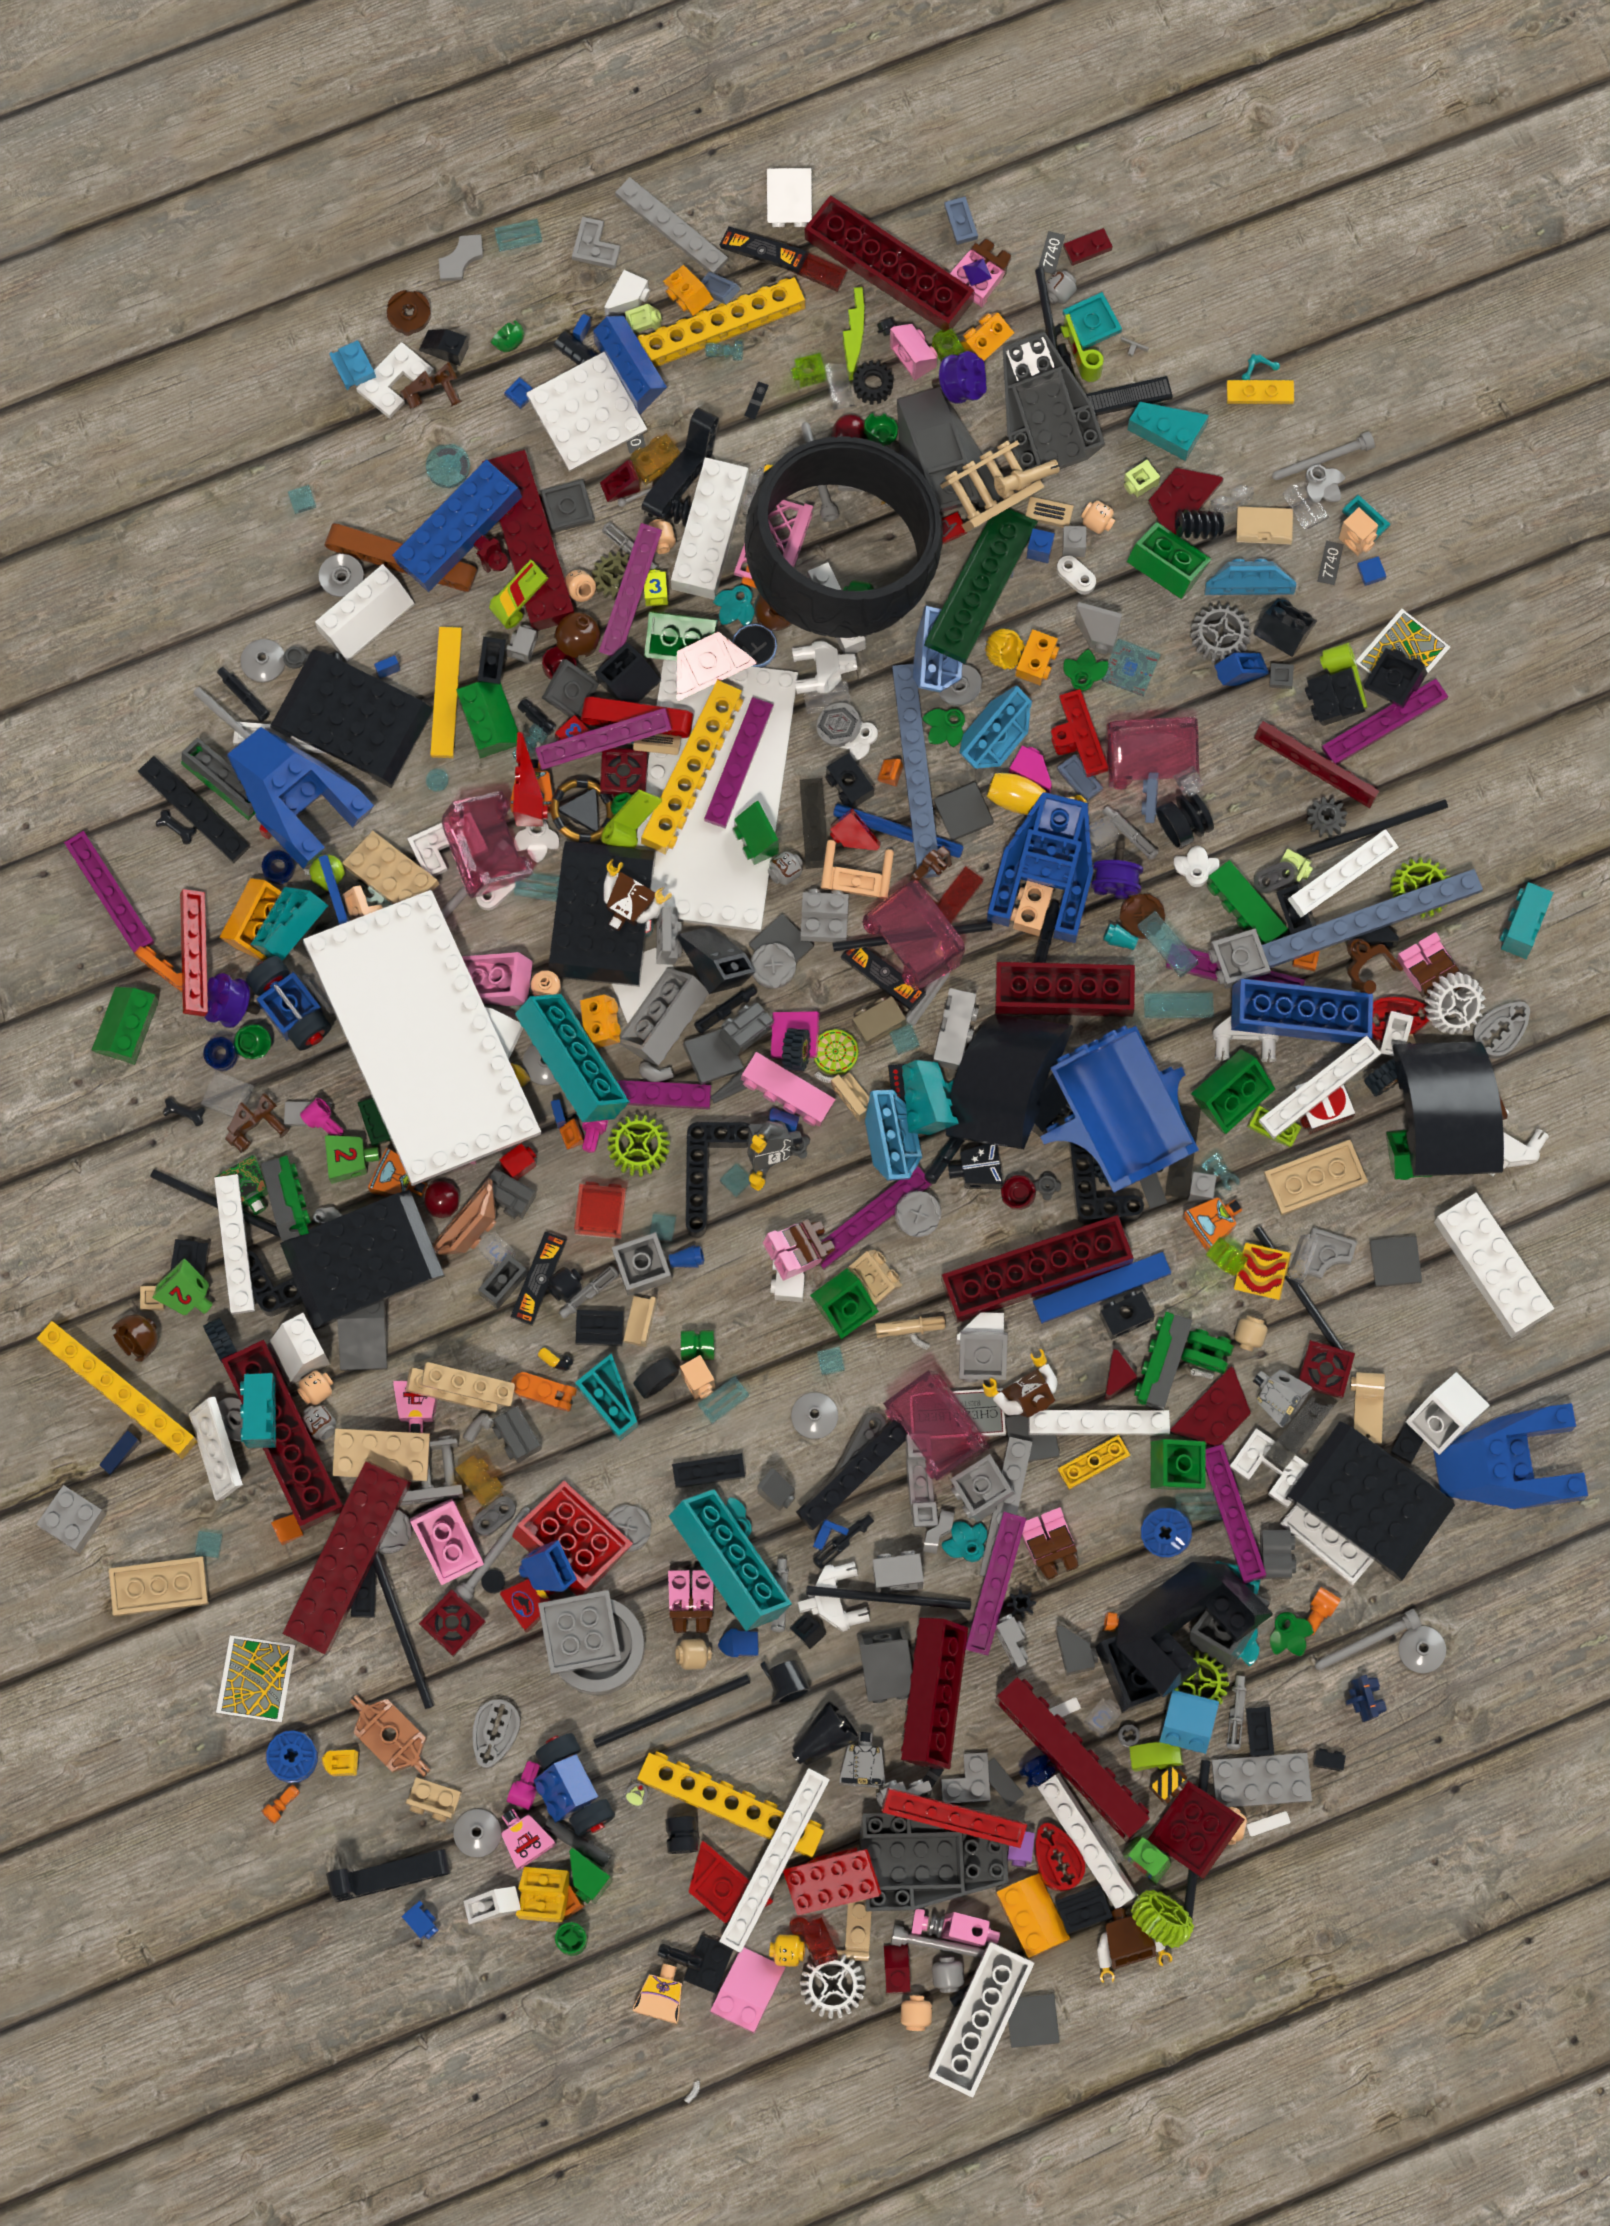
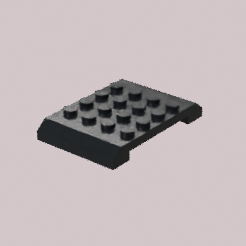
[270,649,433,788]
[548,841,656,987]
[280,1190,445,1330]
[1285,1421,1455,1582]

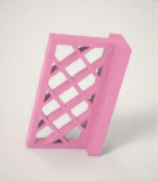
[734,500,813,579]

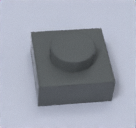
[1269,663,1294,689]

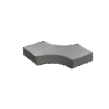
[439,234,483,282]

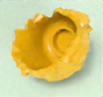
[985,628,1025,670]

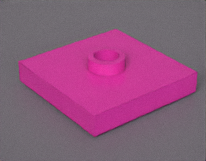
[771,1011,819,1059]

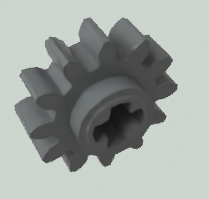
[1306,797,1347,838]

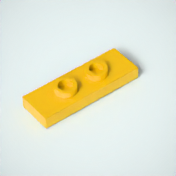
[1226,380,1294,404]

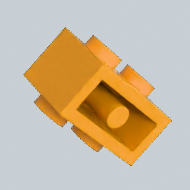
[663,265,714,316]
[959,312,1014,361]
[1015,629,1060,686]
[580,994,621,1049]

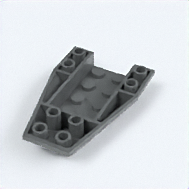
[1002,332,1105,471]
[897,387,1000,513]
[859,1813,1008,1912]

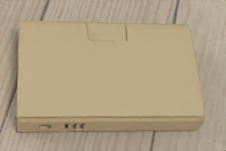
[1236,506,1293,545]

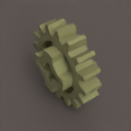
[592,551,629,601]

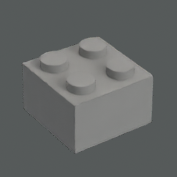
[612,1232,672,1296]
[36,1485,106,1554]
[872,1551,924,1593]

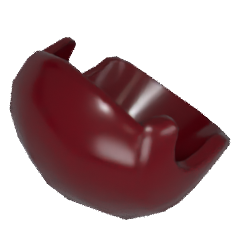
[831,414,866,439]
[542,647,577,680]
[1001,1175,1036,1210]
[424,1180,459,1219]

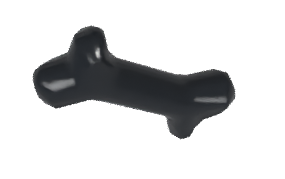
[156,810,196,845]
[163,1097,205,1126]

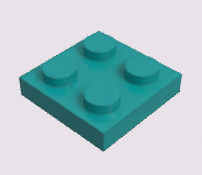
[1062,292,1122,350]

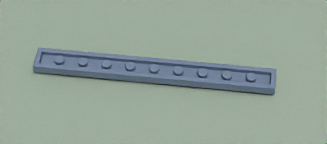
[892,664,941,878]
[1262,869,1483,968]

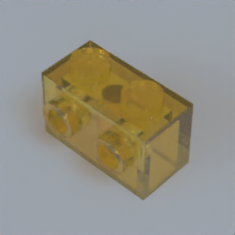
[630,433,681,486]
[455,1455,504,1509]

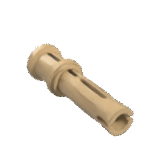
[994,459,1060,497]

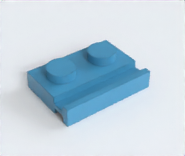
[329,340,376,390]

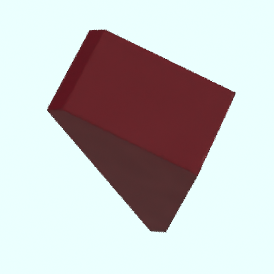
[600,460,640,502]
[1105,1349,1138,1400]

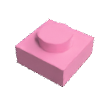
[911,1909,929,1936]

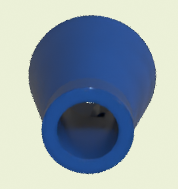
[669,1245,704,1268]

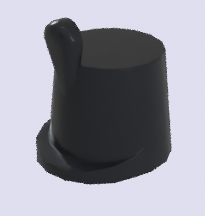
[760,1660,811,1706]

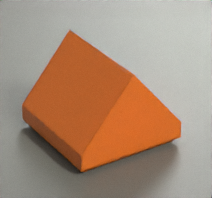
[878,758,903,787]
[559,1119,584,1150]

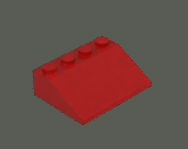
[512,1481,633,1596]

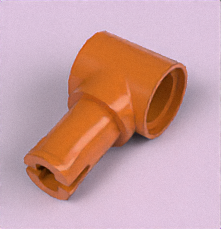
[1307,1587,1341,1636]

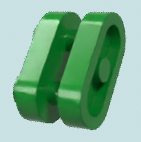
[1181,1329,1234,1374]

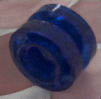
[262,850,295,885]
[203,1037,239,1071]
[1019,1754,1057,1789]

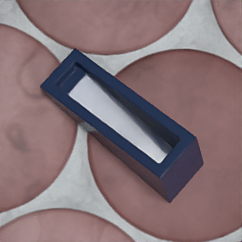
[99,1430,140,1475]

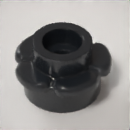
[877,318,898,336]

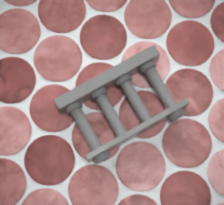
[400,1436,464,1506]

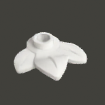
[839,721,878,761]
[514,820,559,863]
[1174,845,1219,887]

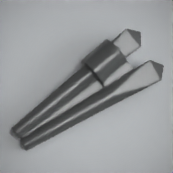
[710,1071,747,1103]

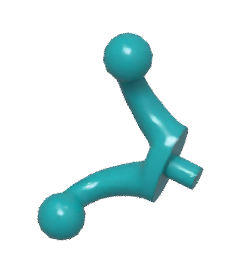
[1242,354,1280,380]

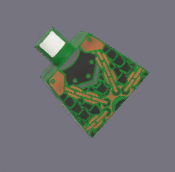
[215,1155,268,1215]

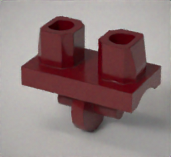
[473,535,508,573]

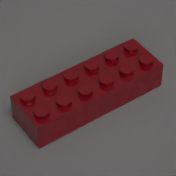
[995,962,1135,1017]
[901,1618,968,1769]

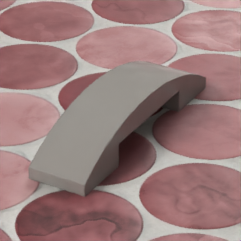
[906,1434,938,1527]

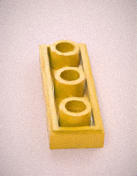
[1057,1435,1130,1490]

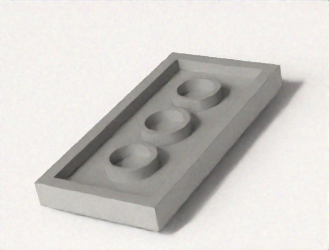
[1211,1753,1312,1807]

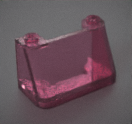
[1105,717,1200,790]
[442,790,533,898]
[862,880,965,992]
[883,1370,990,1481]

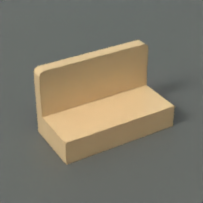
[623,1296,657,1347]

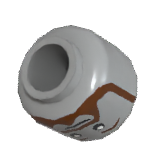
[1046,270,1077,304]
[768,851,803,885]
[302,1406,336,1441]

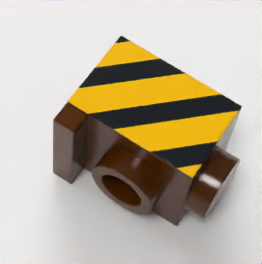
[1149,1766,1187,1806]

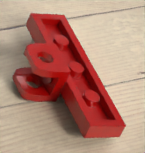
[1051,689,1108,778]

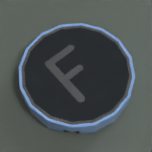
[732,624,777,668]

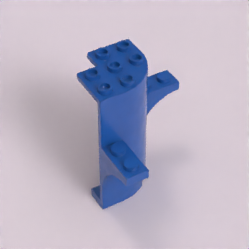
[1040,1026,1199,1192]

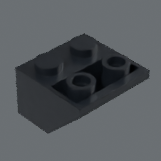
[1254,598,1317,657]
[595,642,661,703]

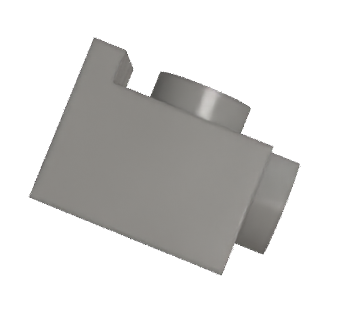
[506,625,538,663]

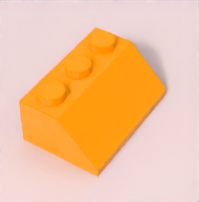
[219,878,281,961]
[995,1873,1070,1959]

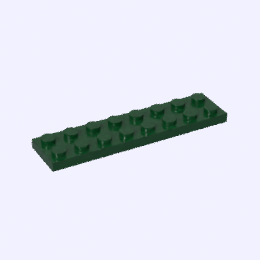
[924,508,1038,664]

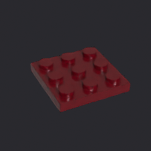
[1147,1781,1245,1879]

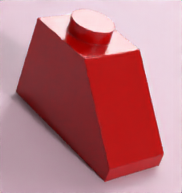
[830,808,881,850]

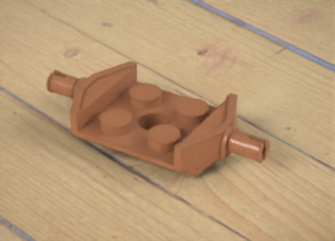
[350,1695,431,1777]

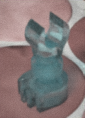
[705,341,743,361]
[512,723,548,759]
[1202,1152,1240,1191]

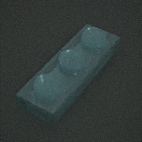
[1137,911,1199,978]
[1144,993,1214,1018]

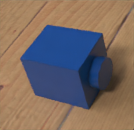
[1027,528,1055,563]

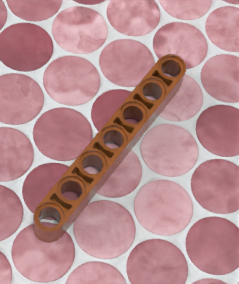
[324,523,477,592]

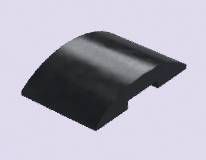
[946,1014,1073,1150]
[1392,1042,1504,1176]

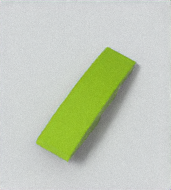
[842,287,864,381]

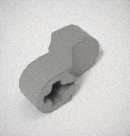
[923,1510,955,1554]

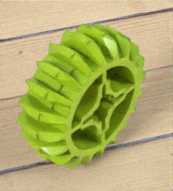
[1390,857,1450,919]
[607,1115,670,1177]
[1169,1651,1229,1705]
[1131,1890,1194,1948]

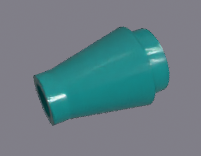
[1103,923,1139,950]

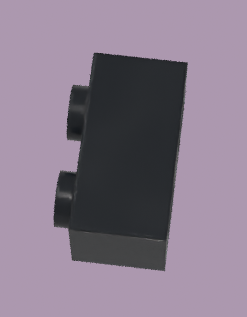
[1313,1748,1346,1772]

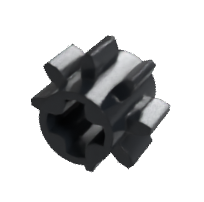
[1007,1589,1036,1620]

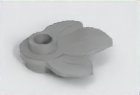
[1306,465,1345,504]

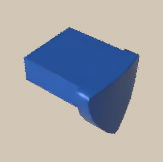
[767,1108,800,1132]
[813,1519,849,1551]
[718,1628,758,1657]

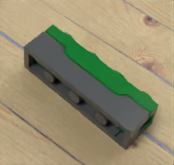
[181,738,256,821]
[261,1156,311,1241]
[1134,1312,1193,1410]

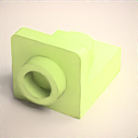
[625,304,662,334]
[1280,849,1313,882]

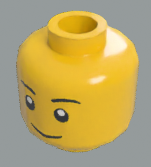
[769,1934,805,1967]

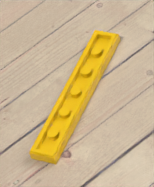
[430,627,462,758]

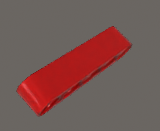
[580,697,693,738]

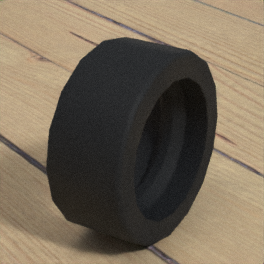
[633,1357,679,1399]

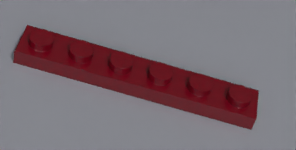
[1254,721,1379,808]

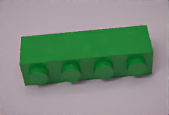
[1207,860,1288,945]

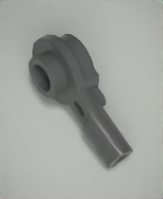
[283,647,310,669]

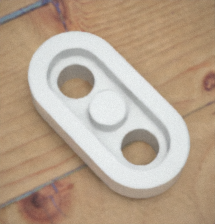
[1057,556,1096,595]
[476,871,516,910]

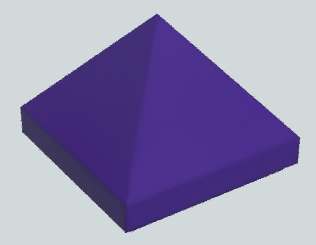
[963,259,992,286]

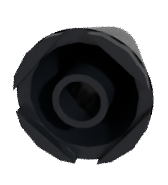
[792,1701,859,1765]

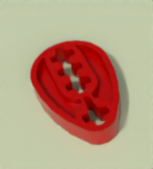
[1372,997,1430,1042]
[1034,1823,1085,1892]

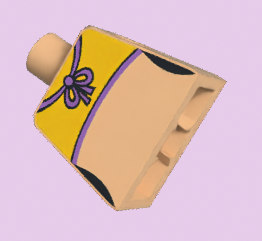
[633,1963,682,2025]

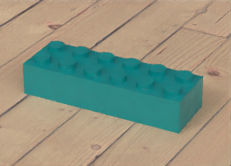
[515,994,629,1123]
[669,1489,792,1631]

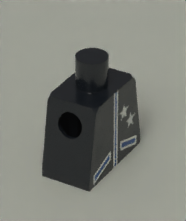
[948,1144,1003,1189]

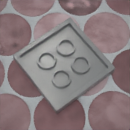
[538,1590,622,1675]

